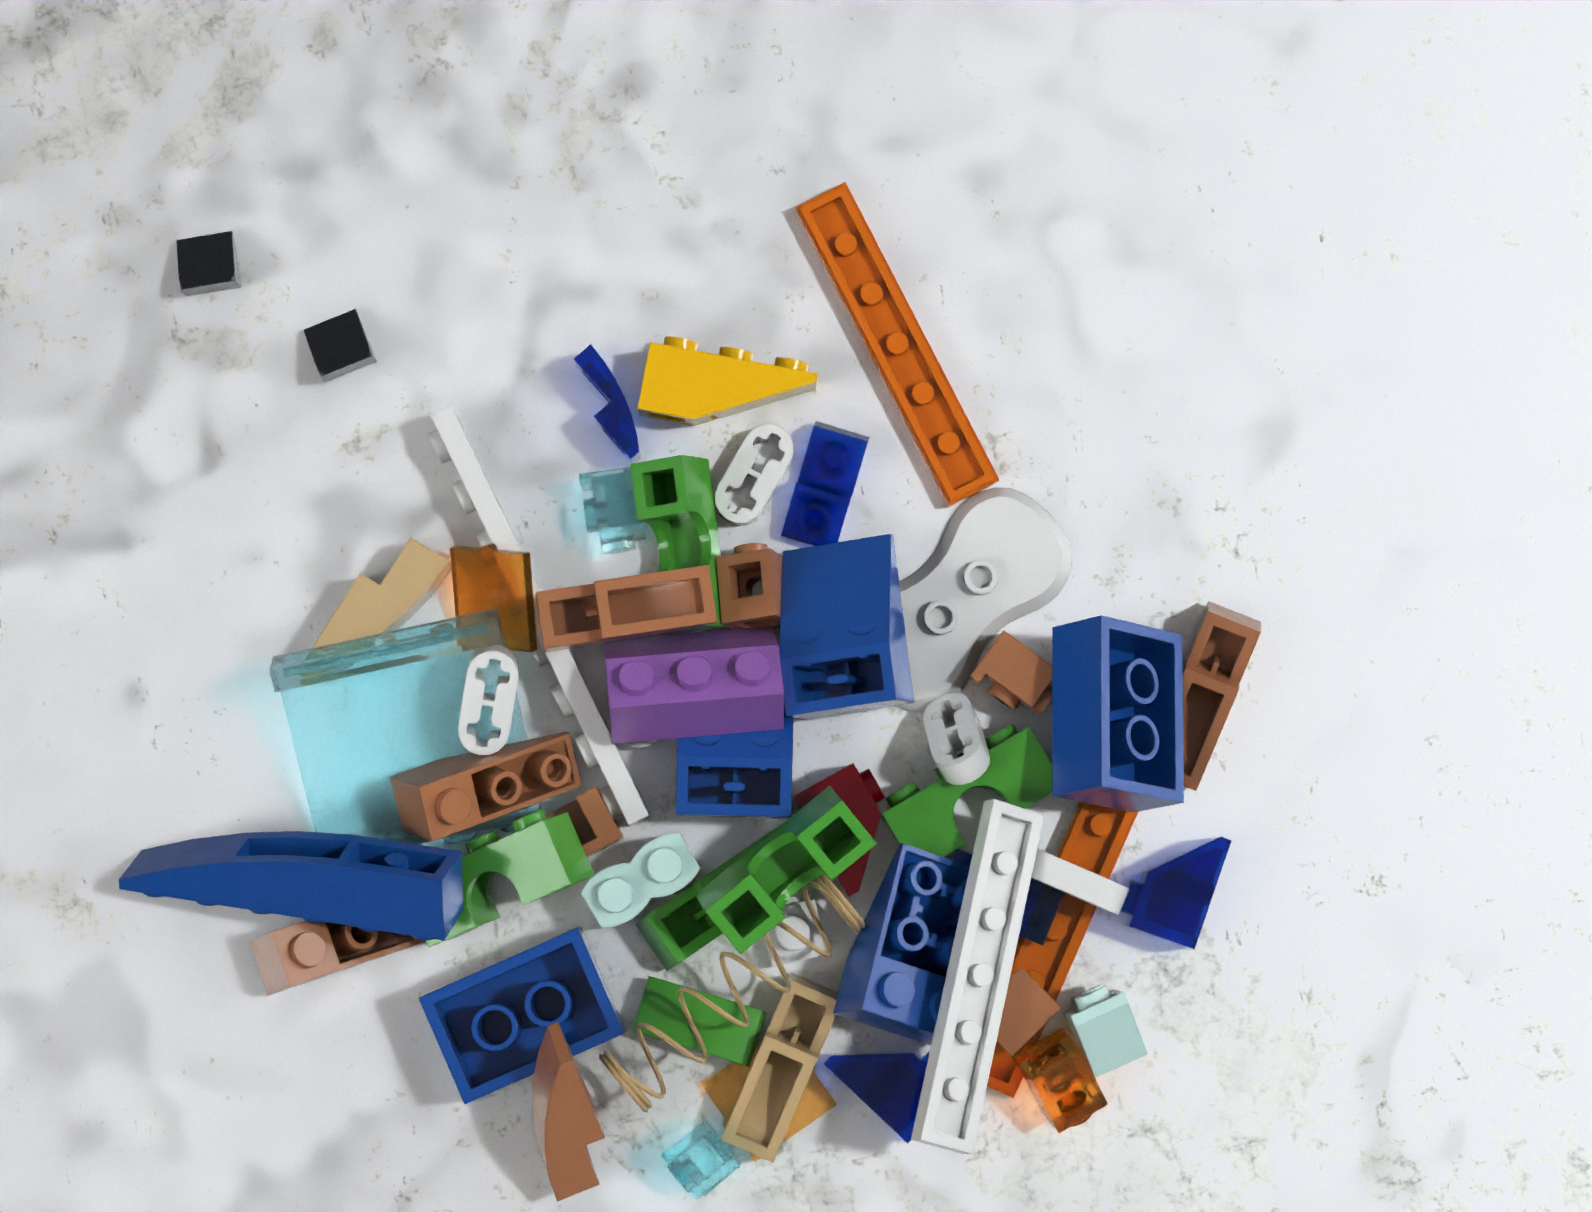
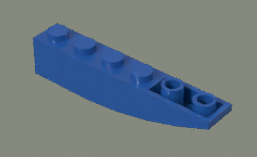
[118,831,464,941]

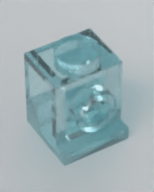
[579,467,647,554]
[661,1118,741,1199]

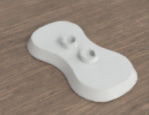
[897,487,1072,712]

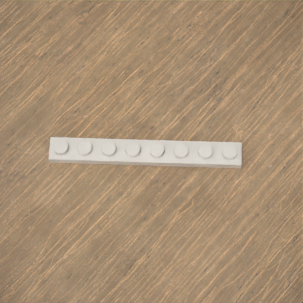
[427,405,651,826]

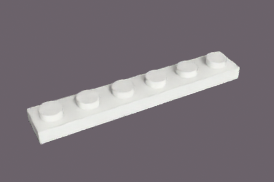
[911,799,1045,1154]

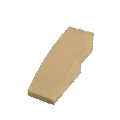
[298,537,454,678]
[721,973,838,1163]

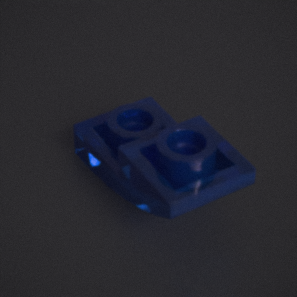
[781,421,870,546]

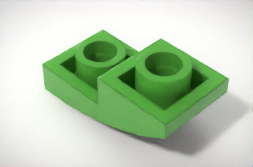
[632,976,766,1067]

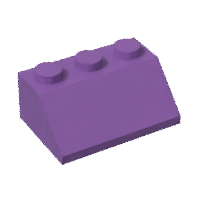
[603,626,784,744]

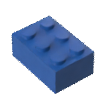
[1052,615,1184,812]
[418,927,627,1105]

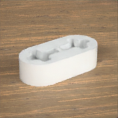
[715,424,794,526]
[458,644,518,755]
[923,692,990,785]
[1031,849,1129,916]

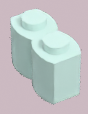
[581,833,702,928]

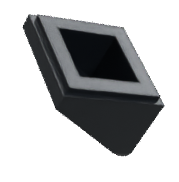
[176,231,242,296]
[303,309,377,382]

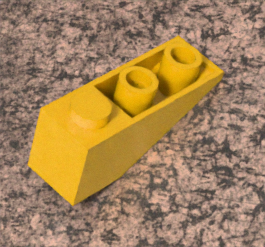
[637,336,818,426]

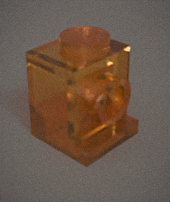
[1013,1028,1108,1133]

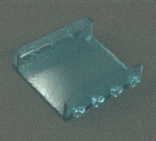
[269,608,542,845]

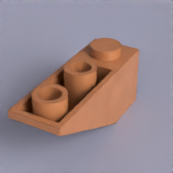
[390,732,582,841]
[250,921,426,996]

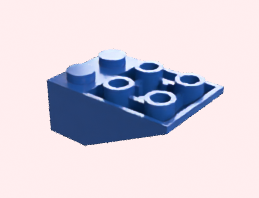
[779,534,915,719]
[676,703,794,818]
[833,843,970,1045]

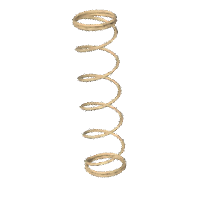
[599,875,865,1112]

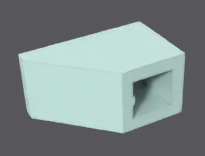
[1063,984,1148,1078]

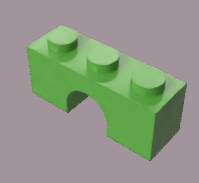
[630,455,727,635]
[881,723,1052,857]
[695,786,877,954]
[426,809,594,947]

